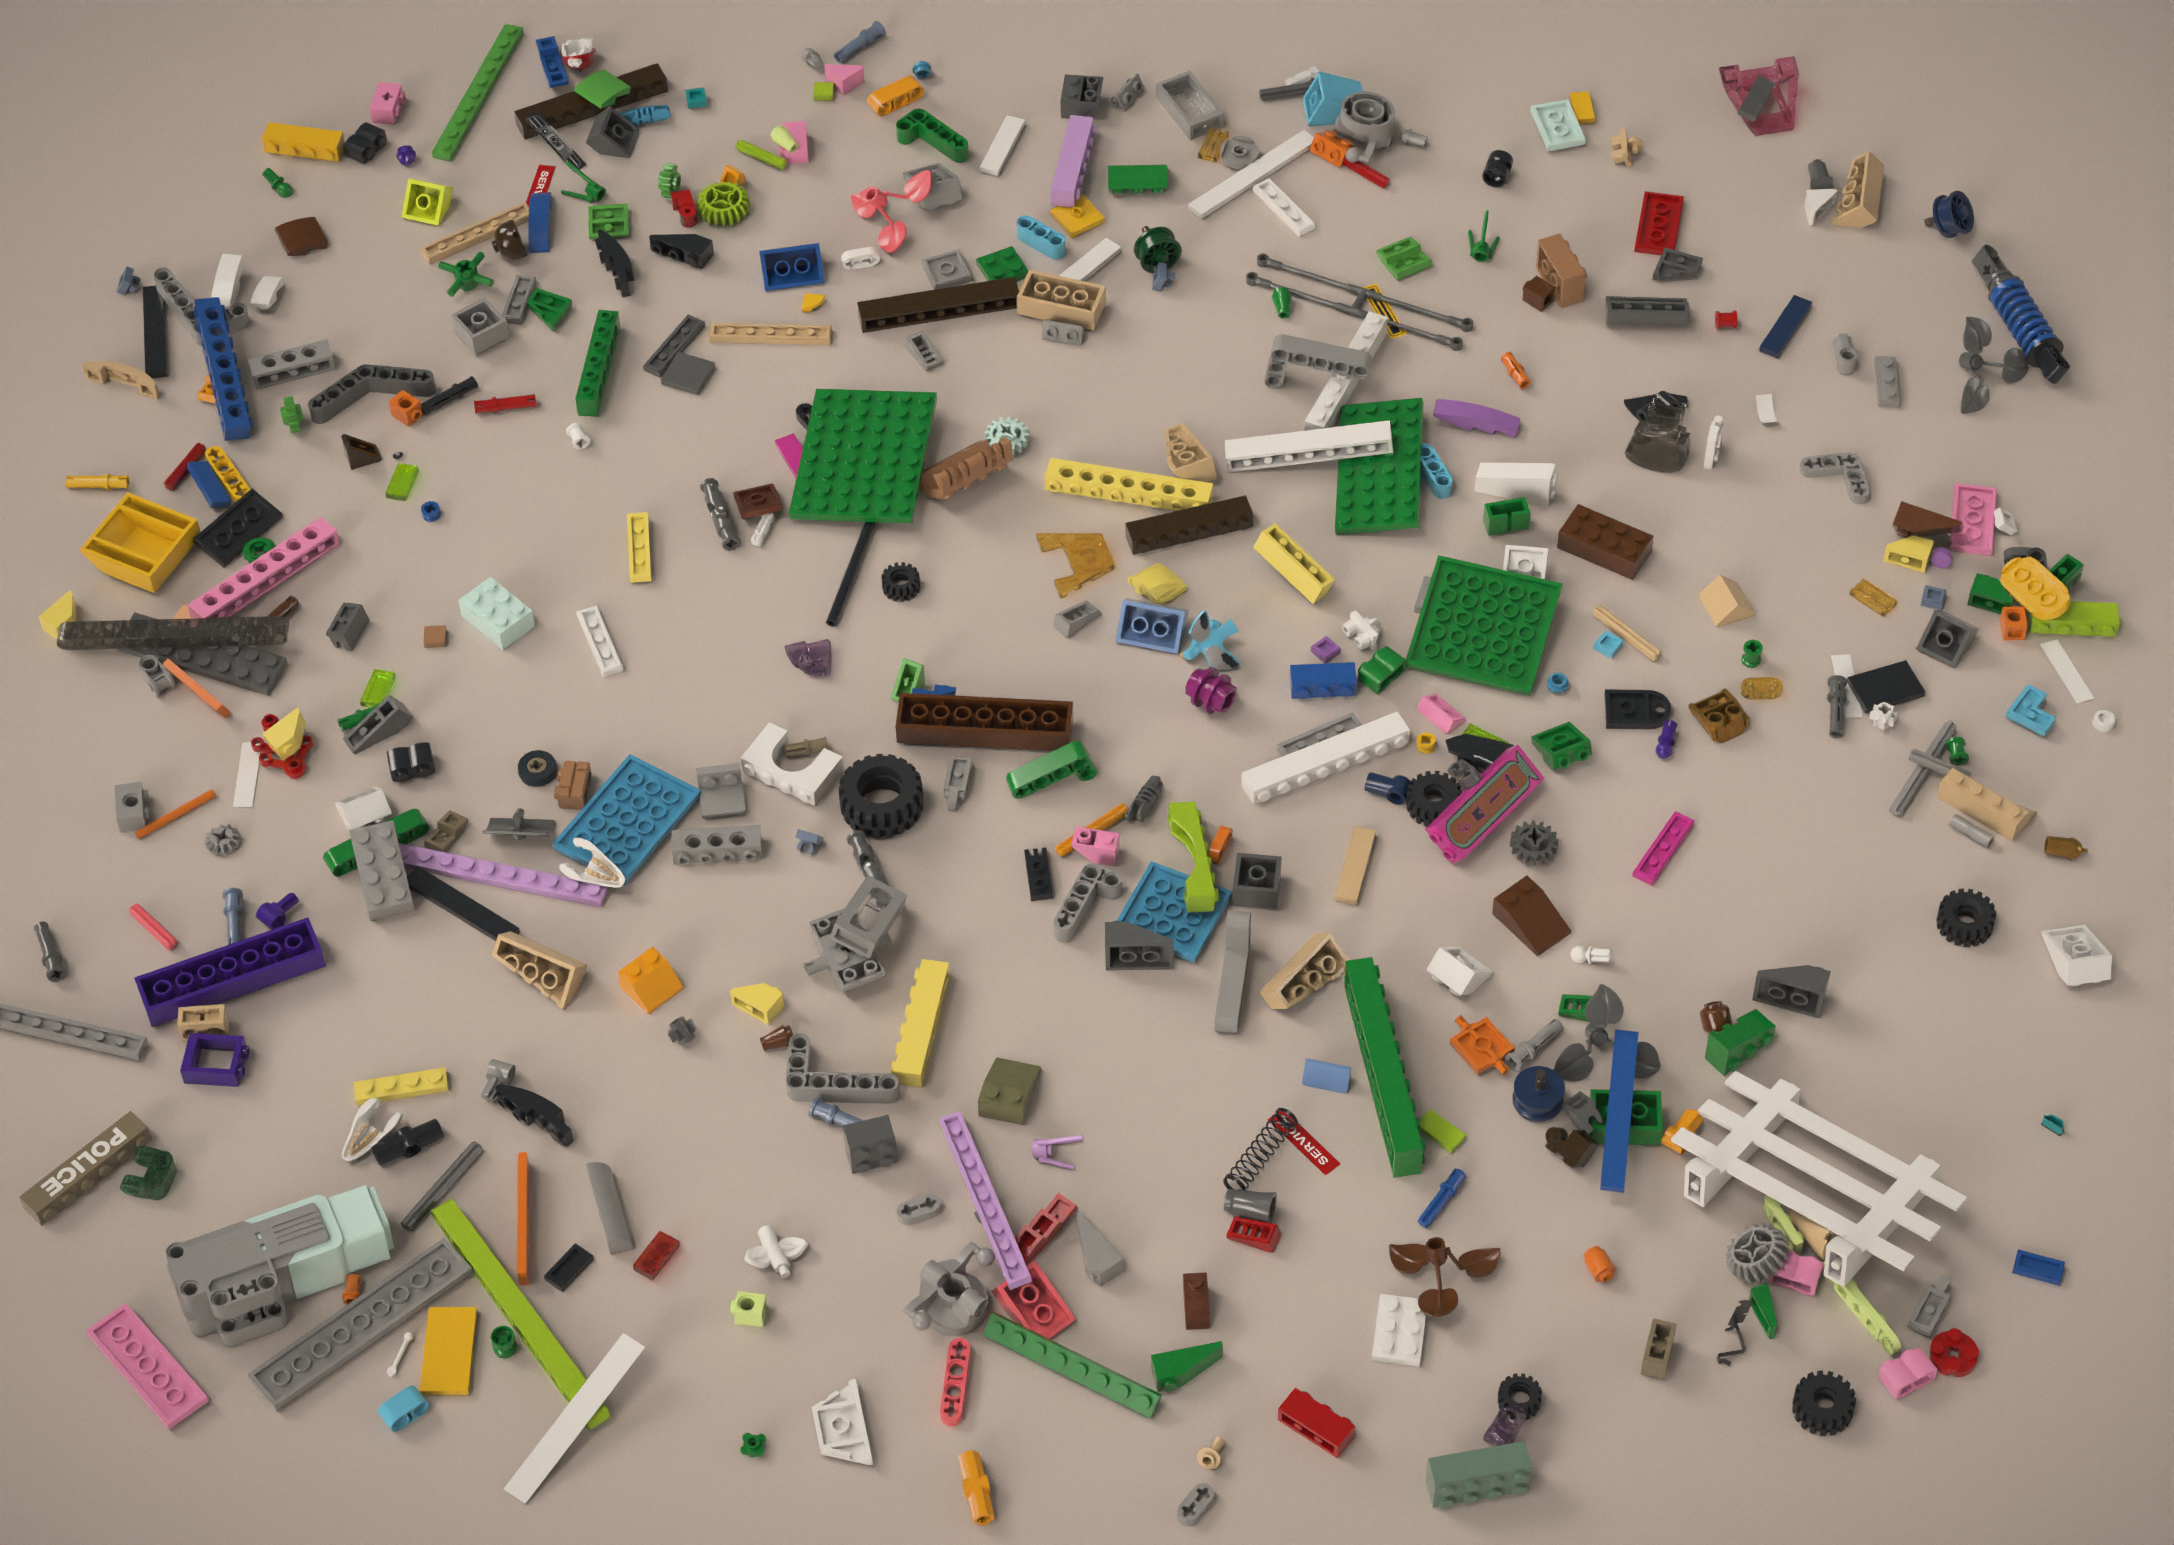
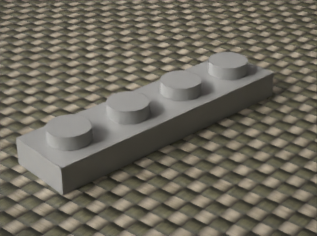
[1277,712,1362,757]

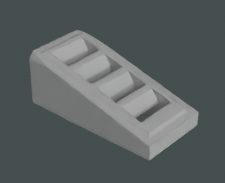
[904,330,944,371]
[1054,600,1101,637]

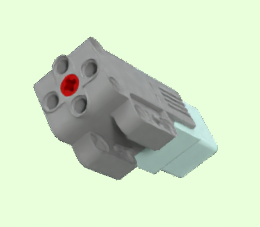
[165,1185,394,1347]

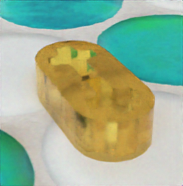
[1740,677,1783,700]

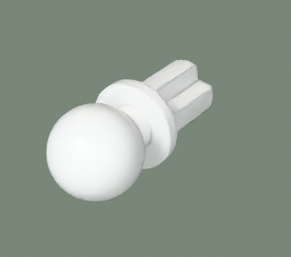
[1571,946,1612,964]

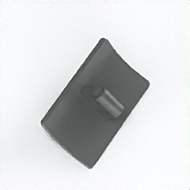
[483,808,555,840]

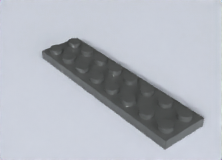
[115,612,287,696]

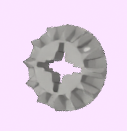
[204,824,241,855]

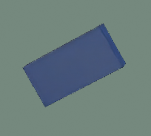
[2012,1249,2065,1286]

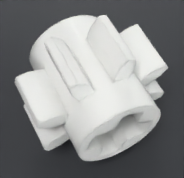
[1869,702,1898,730]

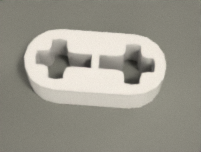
[841,247,880,270]

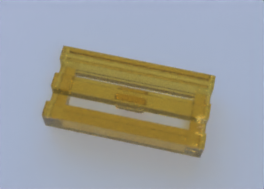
[1198,127,1229,163]
[1849,578,1897,617]

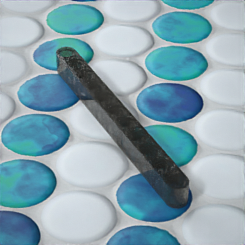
[57,616,289,650]

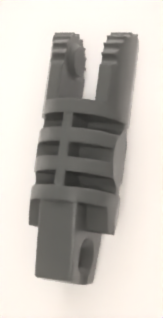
[1125,775,1163,822]

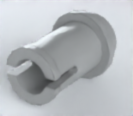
[1402,129,1428,148]

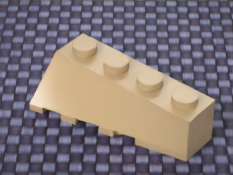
[1831,151,1884,228]
[1937,768,2037,841]
[492,931,588,1009]
[1259,932,1350,1009]

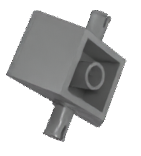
[803,908,892,991]

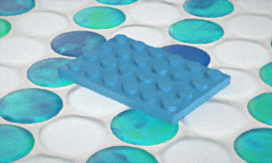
[552,754,701,886]

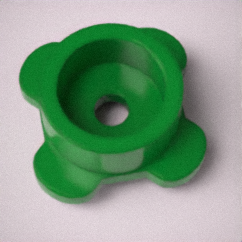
[740,1433,766,1457]

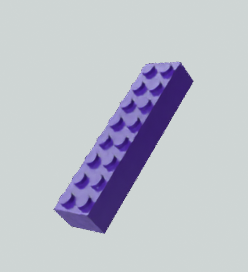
[134,917,326,1027]

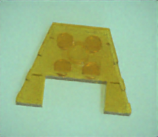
[1036,533,1115,599]

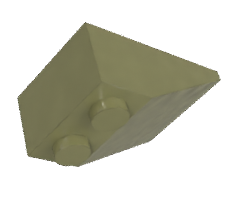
[978,1057,1041,1125]

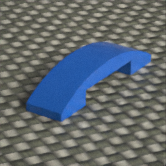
[536,36,569,88]
[528,192,552,253]

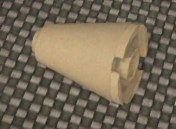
[1789,1208,1844,1261]

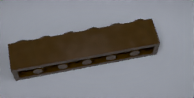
[1125,495,1253,555]

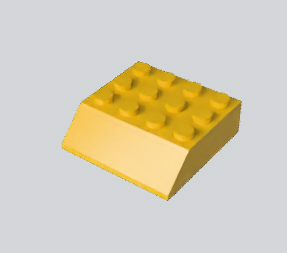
[80,492,200,594]

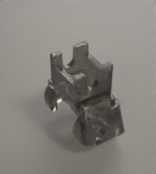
[1625,395,1690,473]

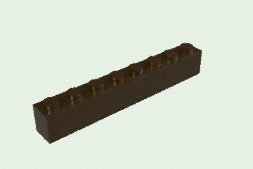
[514,63,668,140]
[857,277,1019,333]

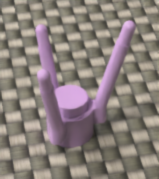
[1032,1135,1084,1170]

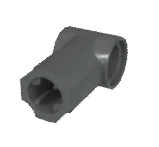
[1808,159,1834,190]

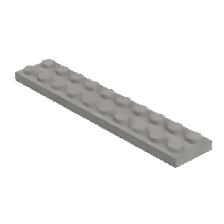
[247,1238,473,1411]

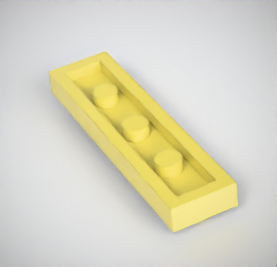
[627,512,652,583]
[354,1067,449,1106]

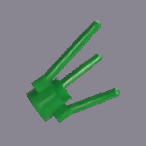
[561,161,606,203]
[1468,210,1500,262]

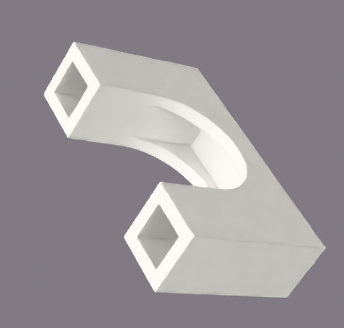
[740,722,844,806]

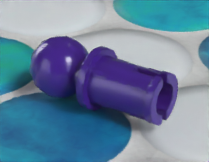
[1655,720,1678,759]

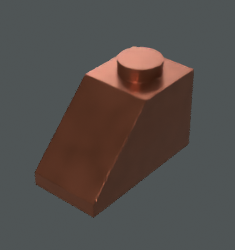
[1183,1272,1210,1330]

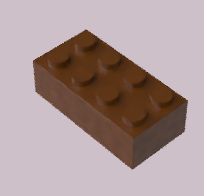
[1557,504,1654,580]

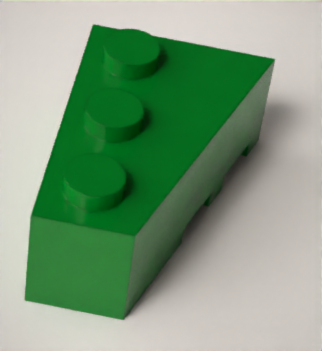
[1705,1009,1776,1076]

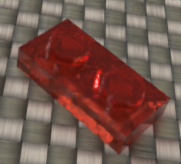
[633,1231,680,1281]

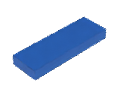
[187,461,231,508]

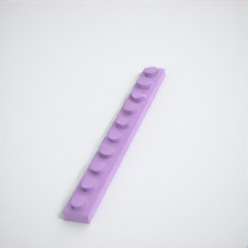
[399,843,608,908]
[939,1111,1032,1290]

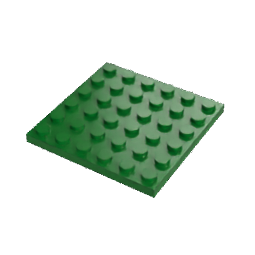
[1406,555,1563,696]

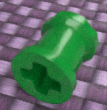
[1741,640,1763,668]
[1946,737,1969,766]

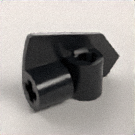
[1624,391,1688,426]
[1445,734,1514,772]

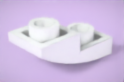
[250,276,284,310]

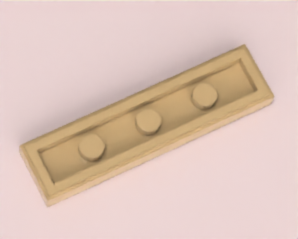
[1335,826,1376,905]

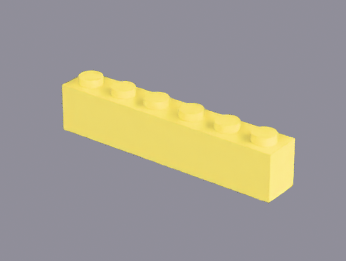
[891,959,950,1088]

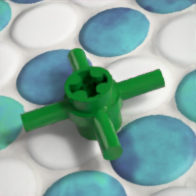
[438,251,494,297]

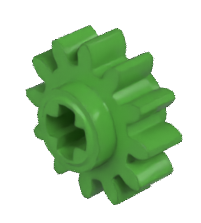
[658,163,681,199]
[280,396,304,433]

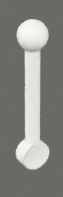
[387,1332,414,1377]

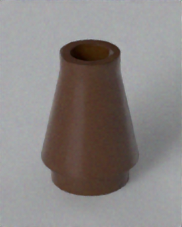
[760,1025,793,1051]

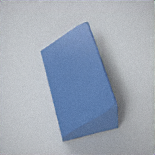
[1302,1058,1351,1094]

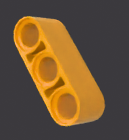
[867,75,924,116]

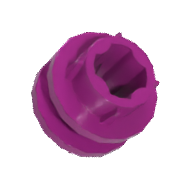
[1185,667,1237,714]

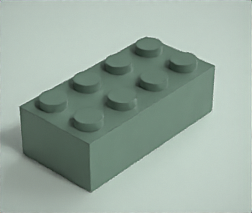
[1426,1441,1532,1508]

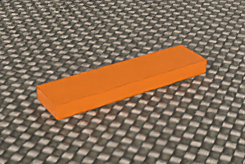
[163,659,231,718]

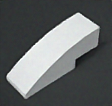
[211,254,245,307]

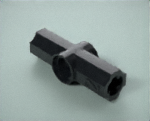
[371,1118,444,1166]

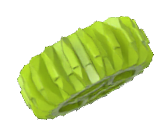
[697,181,750,227]

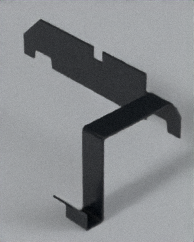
[1717,1300,1753,1366]

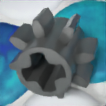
[668,1016,697,1045]

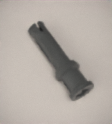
[1827,675,1847,738]
[34,921,67,982]

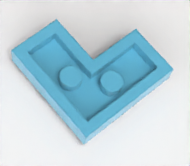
[2006,684,2056,736]

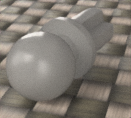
[801,48,823,69]

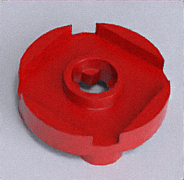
[1929,1328,1979,1377]

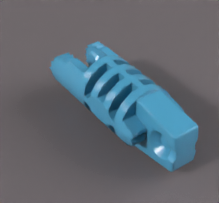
[620,105,671,126]

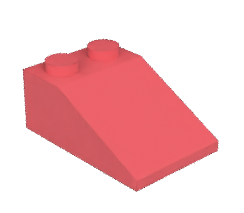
[991,1260,1076,1339]

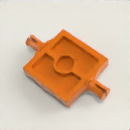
[1450,1015,1515,1076]

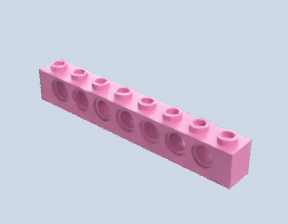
[188,517,339,632]

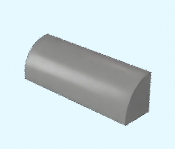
[586,1162,633,1255]

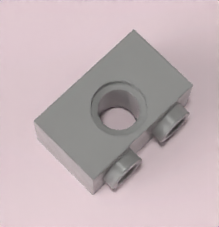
[115,781,150,833]

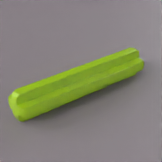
[736,140,788,170]

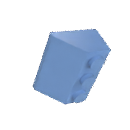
[1115,598,1189,654]

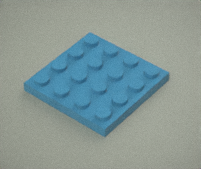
[1117,861,1232,963]

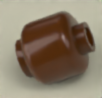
[1700,1001,1732,1033]

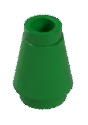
[1271,287,1291,318]

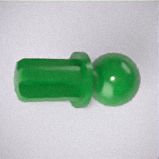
[262,168,293,198]

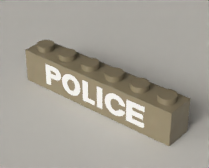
[19,1111,152,1226]

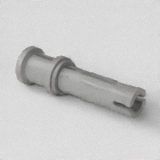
[1505,1019,1564,1072]

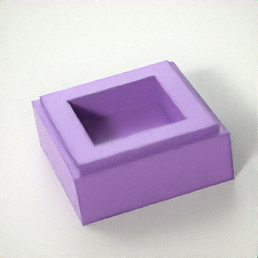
[1310,636,1341,663]

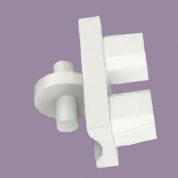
[1343,610,1381,651]

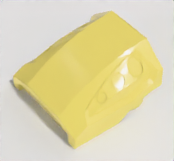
[1128,563,1188,605]

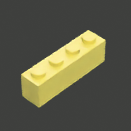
[1253,523,1335,604]

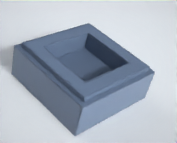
[1920,585,1946,610]

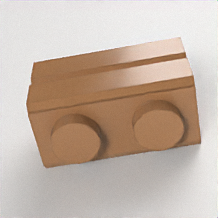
[554,761,592,810]

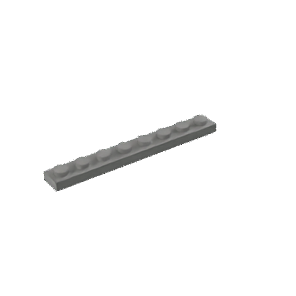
[0,1004,148,1060]

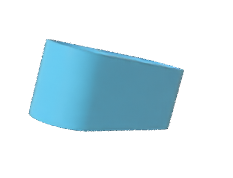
[1017,215,1066,260]
[1421,443,1453,499]

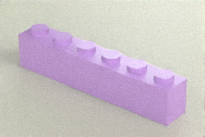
[1051,115,1097,208]

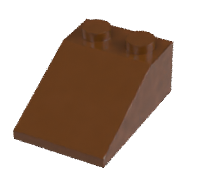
[1892,501,1964,538]
[1492,875,1571,957]

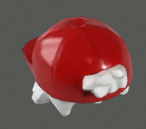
[561,38,596,72]

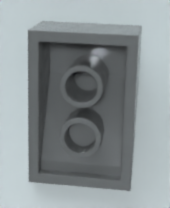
[1105,921,1174,970]
[1752,965,1831,1018]

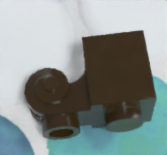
[1545,1127,1600,1168]

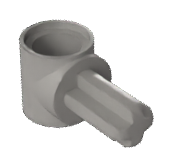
[481,1059,516,1102]

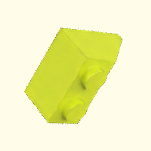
[402,179,453,225]

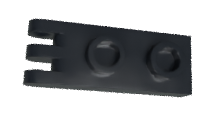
[1024,847,1053,901]

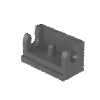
[326,602,369,651]
[1561,1091,1602,1134]

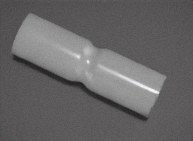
[1949,814,1995,848]

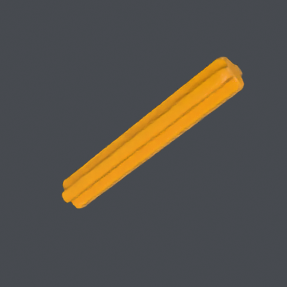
[1055,803,1128,857]

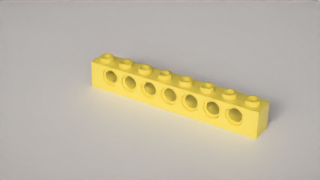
[1045,458,1213,511]

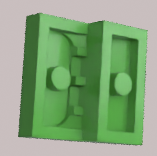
[574,69,631,109]
[588,203,629,239]
[1376,237,1432,280]

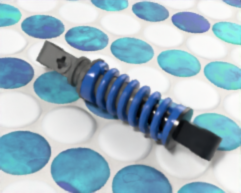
[1972,244,2070,384]

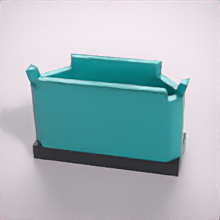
[2041,1114,2065,1136]

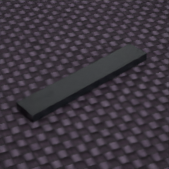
[143,285,167,378]
[407,866,520,941]

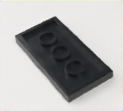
[193,488,283,568]

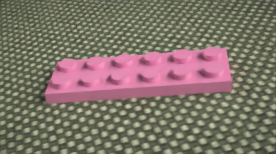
[86,1303,209,1430]

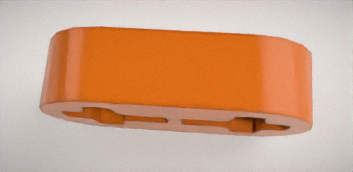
[1207,825,1233,864]

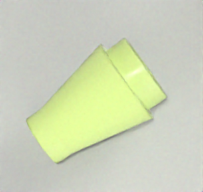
[770,125,799,153]

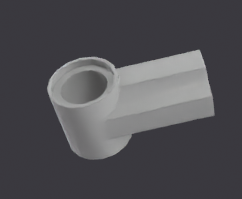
[1833,333,1857,375]

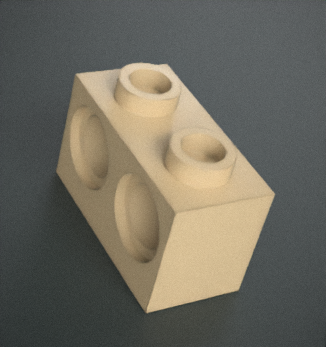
[177,1004,229,1042]

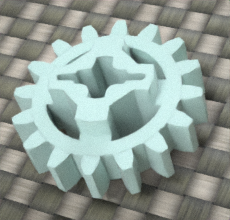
[984,417,1029,456]

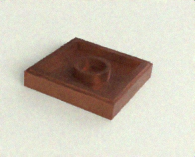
[733,483,783,519]

